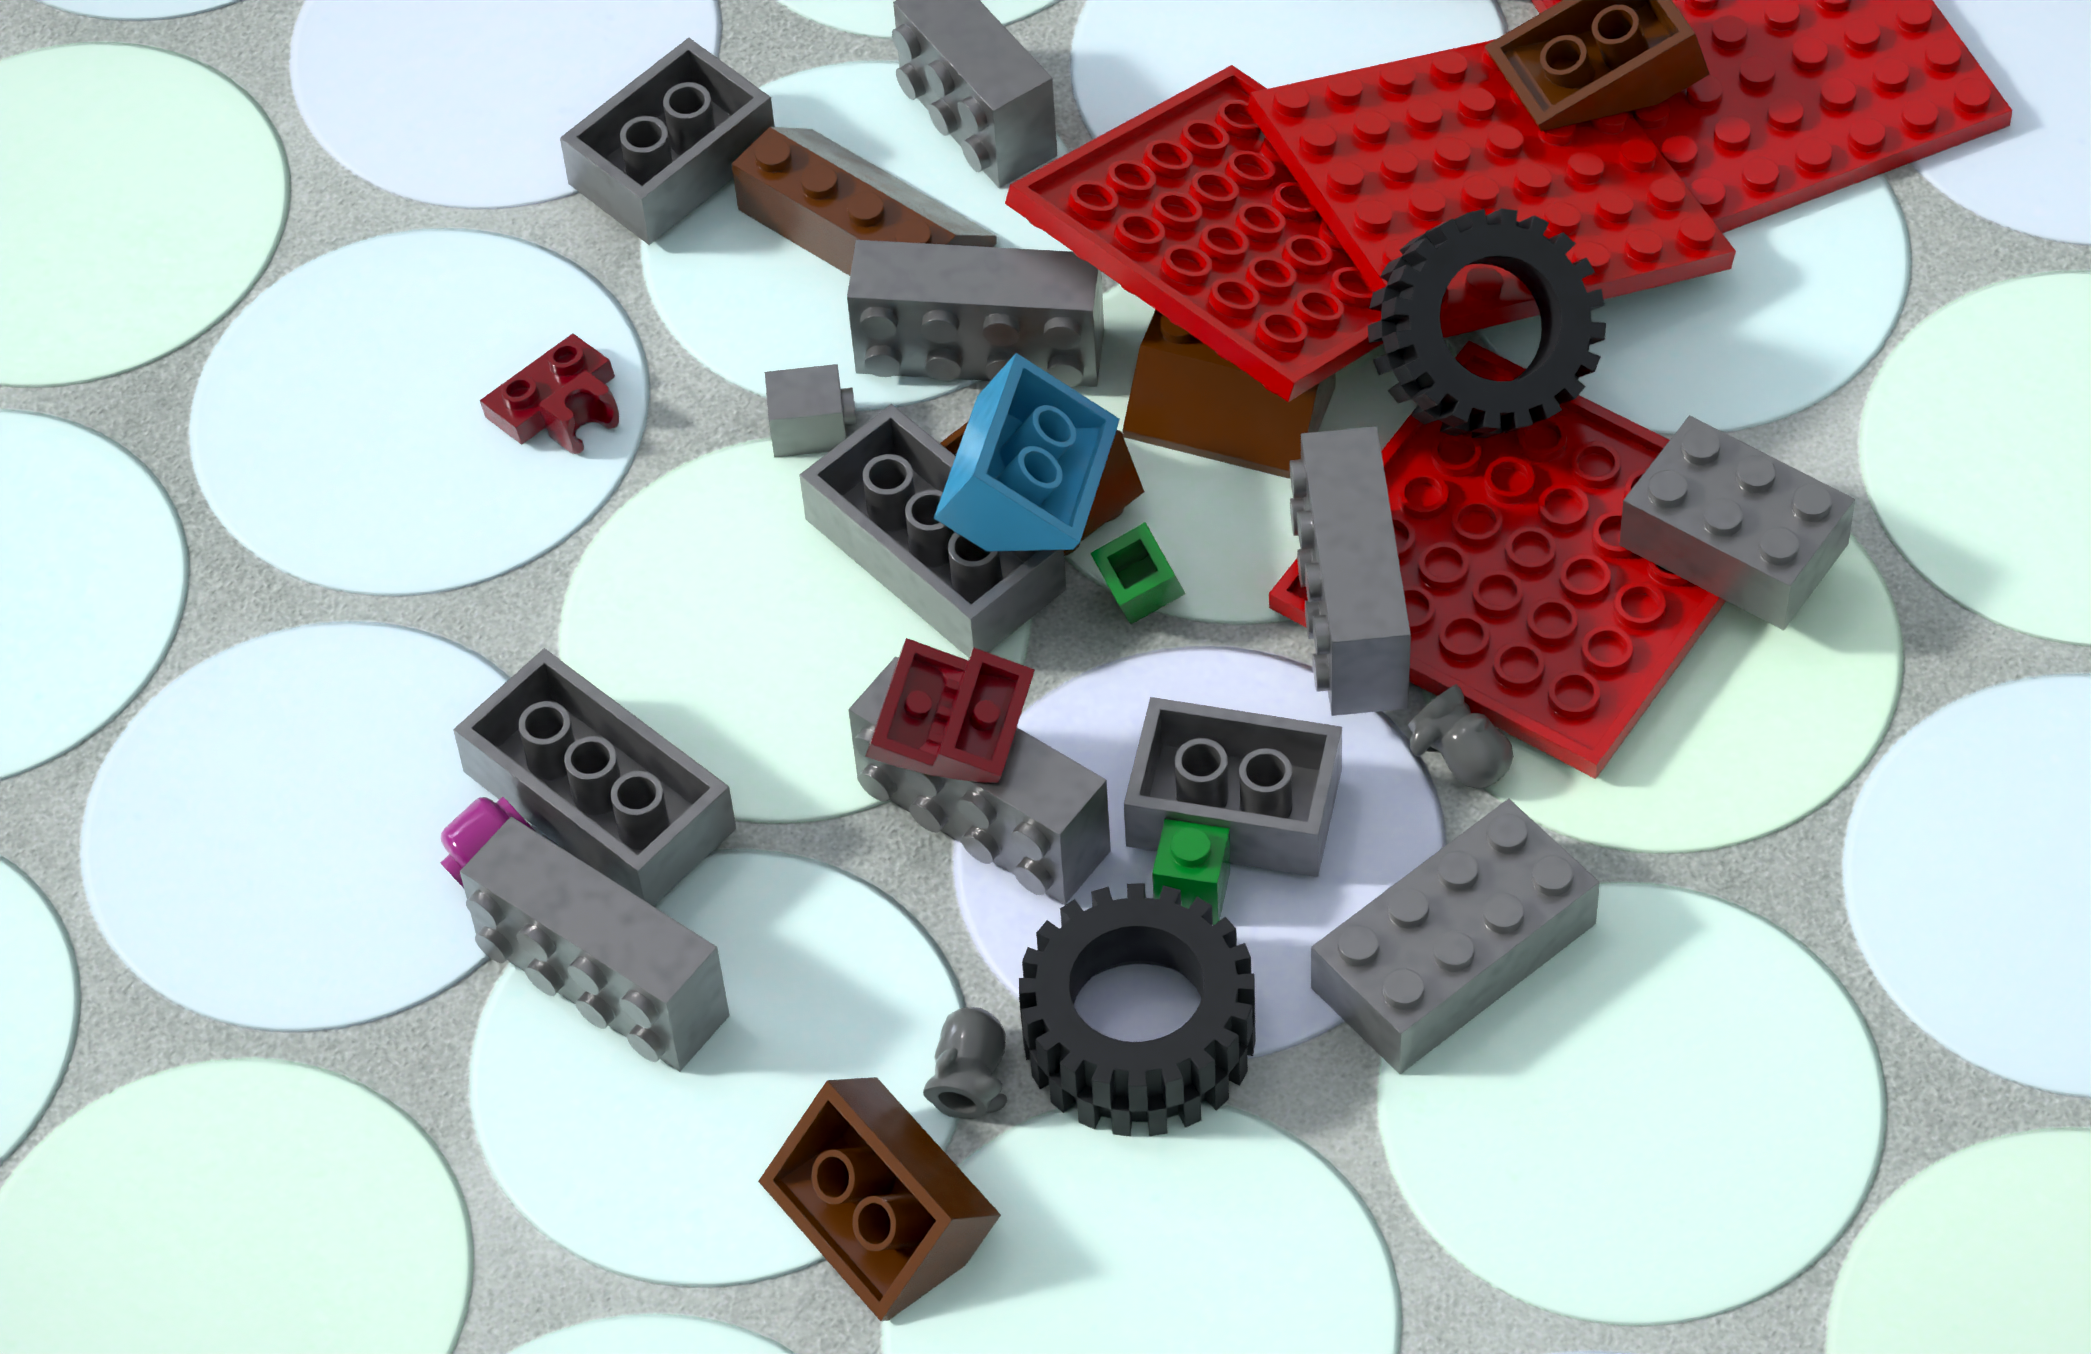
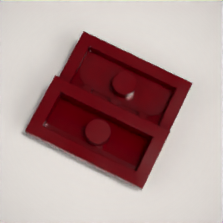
[865,638,1035,783]

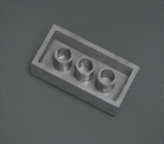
[847,240,1104,387]
[799,404,1066,658]
[1290,426,1411,716]
[453,648,736,906]
[848,656,1111,905]
[1311,798,1600,1074]
[460,817,730,1072]

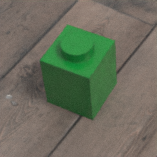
[1090,522,1186,624]
[1152,819,1231,925]

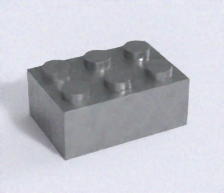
[892,0,1057,188]
[560,37,775,245]
[1619,415,1855,631]
[1124,697,1342,877]

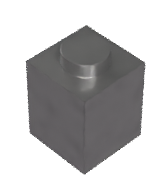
[764,364,857,458]

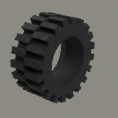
[1368,208,1606,438]
[1019,883,1256,1137]

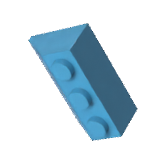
[934,353,1120,551]

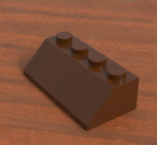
[732,127,997,276]

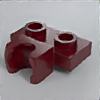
[479,333,619,454]

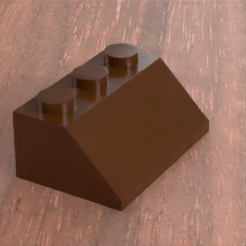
[1122,309,1336,479]
[758,1077,1001,1321]

